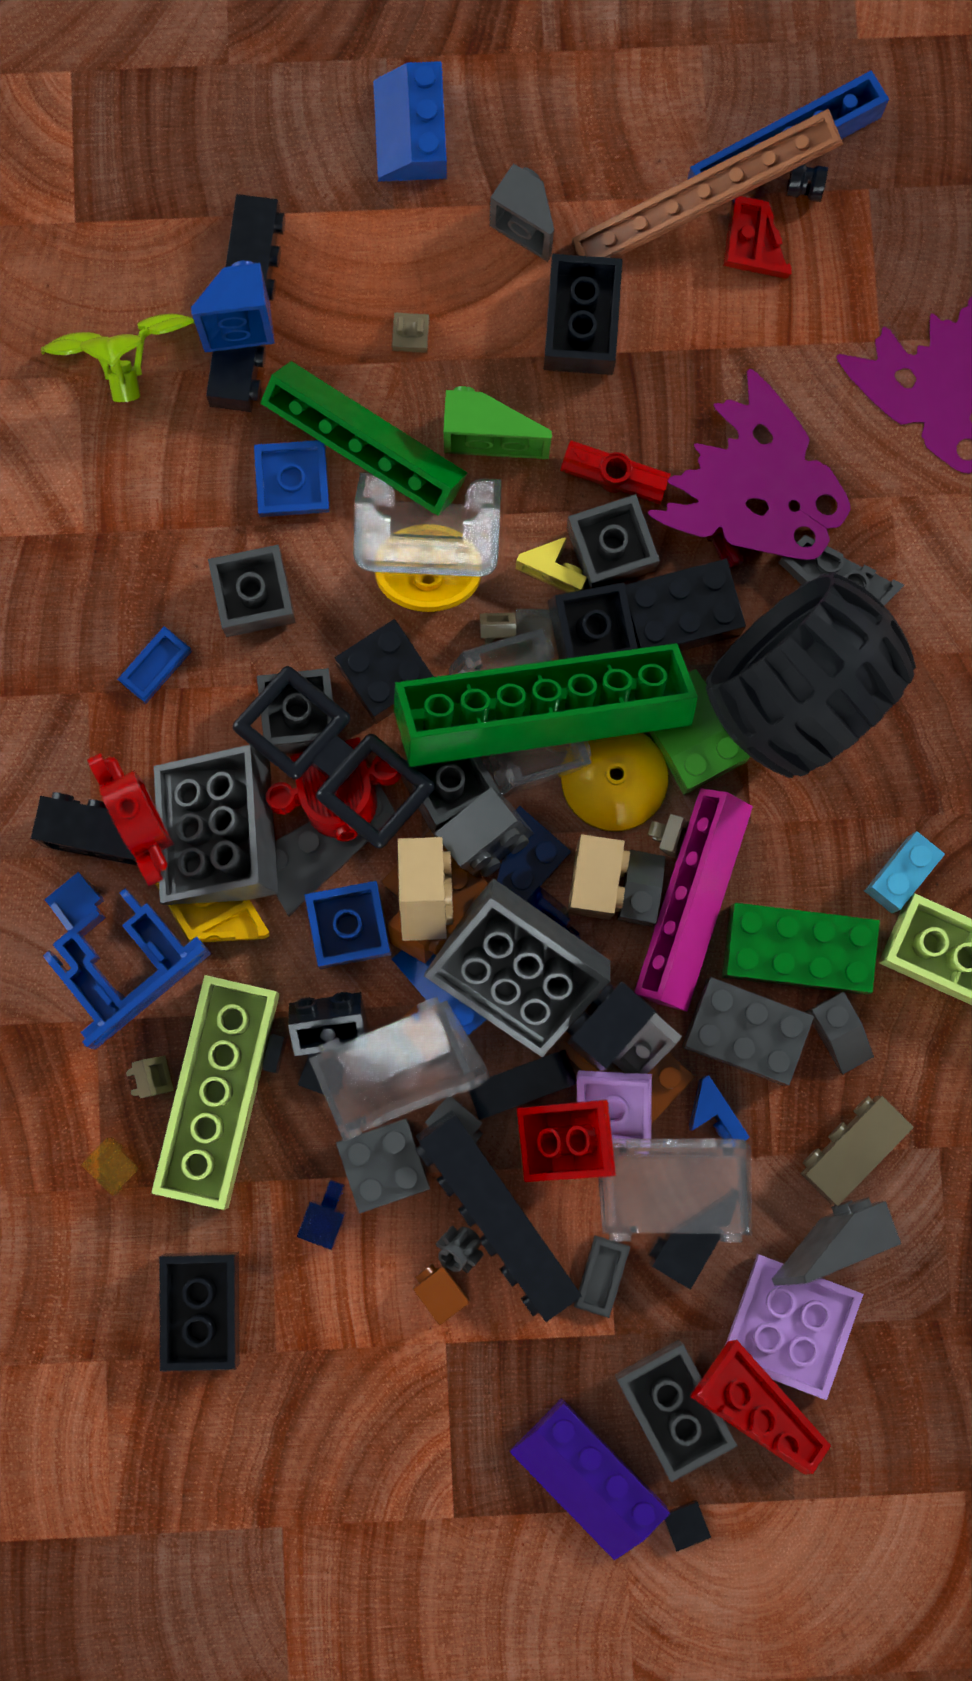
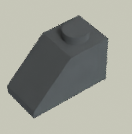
[617,850,665,927]
[805,992,874,1075]

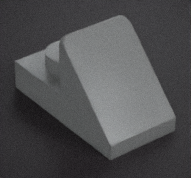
[613,1013,682,1074]

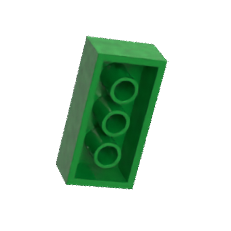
[722,903,880,995]

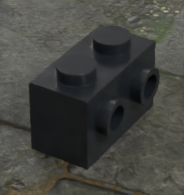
[288,992,367,1056]

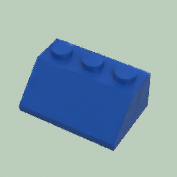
[373,61,447,182]
[191,261,275,353]

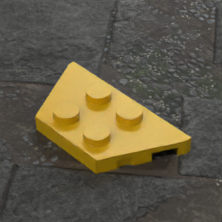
[155,882,269,942]

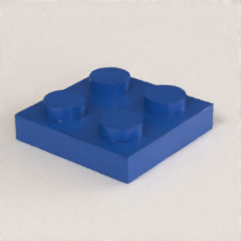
[254,440,330,517]

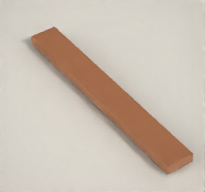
[571,109,843,258]

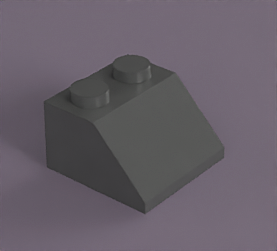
[489,163,554,262]

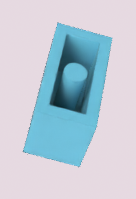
[864,831,945,914]

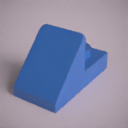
[689,1075,750,1146]

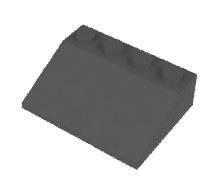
[154,745,278,905]
[424,878,610,1057]

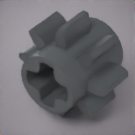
[436,1226,484,1273]

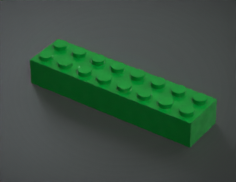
[394,643,698,767]

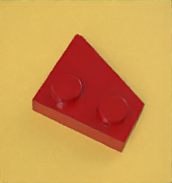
[723,196,792,279]

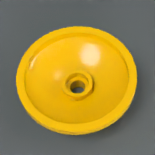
[375,526,482,612]
[561,733,668,831]

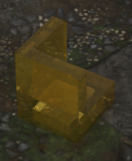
[81,1137,138,1196]

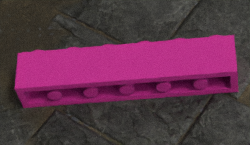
[634,788,753,1012]

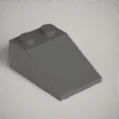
[772,1197,901,1286]

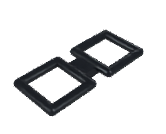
[232,666,435,849]

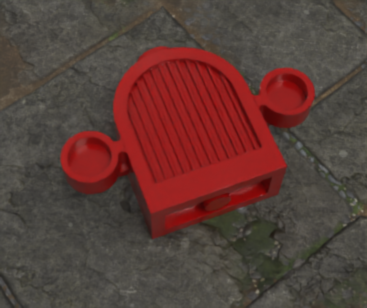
[266,737,402,841]
[87,753,174,886]

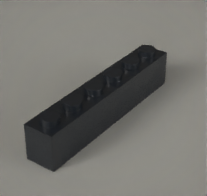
[206,194,286,412]
[416,1110,582,1322]

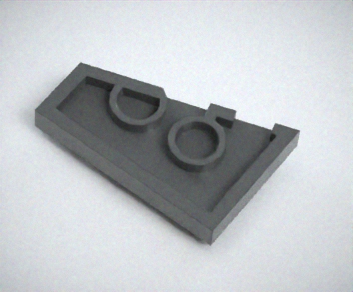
[778,535,904,606]

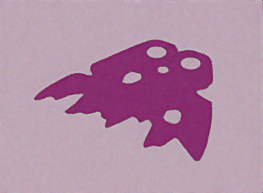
[836,296,972,473]
[648,369,850,560]

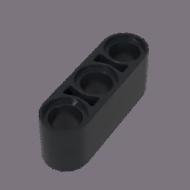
[467,1049,577,1120]

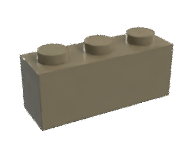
[800,1096,914,1206]

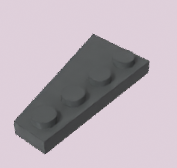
[275,784,395,917]

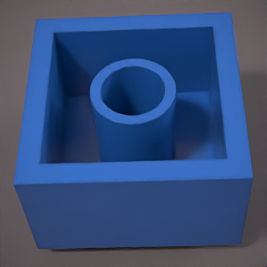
[304,881,392,969]

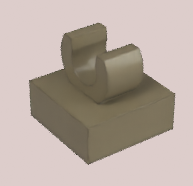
[392,312,429,353]
[480,613,517,652]
[647,814,689,858]
[126,1056,174,1099]

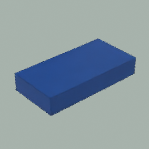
[117,626,192,704]

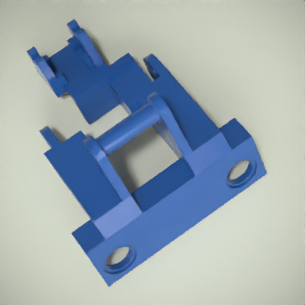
[43,872,211,1050]

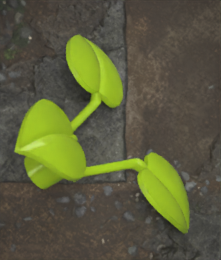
[41,314,195,402]

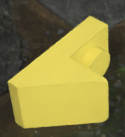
[516,537,587,593]

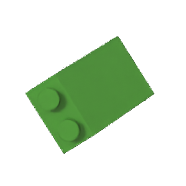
[443,386,552,459]
[649,669,750,795]

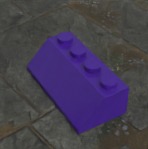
[509,1398,670,1561]

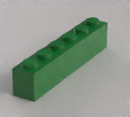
[260,361,468,516]

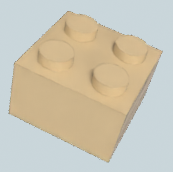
[567,834,630,920]
[398,837,453,941]

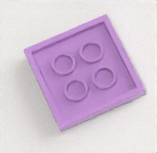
[725,1254,863,1400]

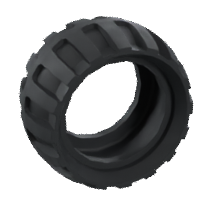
[705,572,916,778]

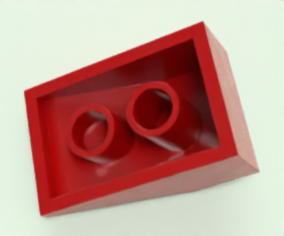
[517,1100,616,1182]

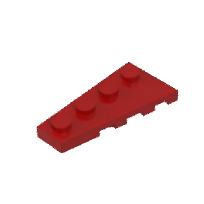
[690,1340,831,1475]

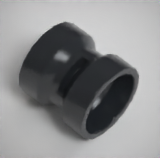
[786,164,828,202]

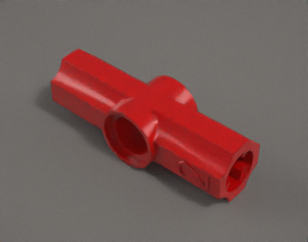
[560,440,671,505]

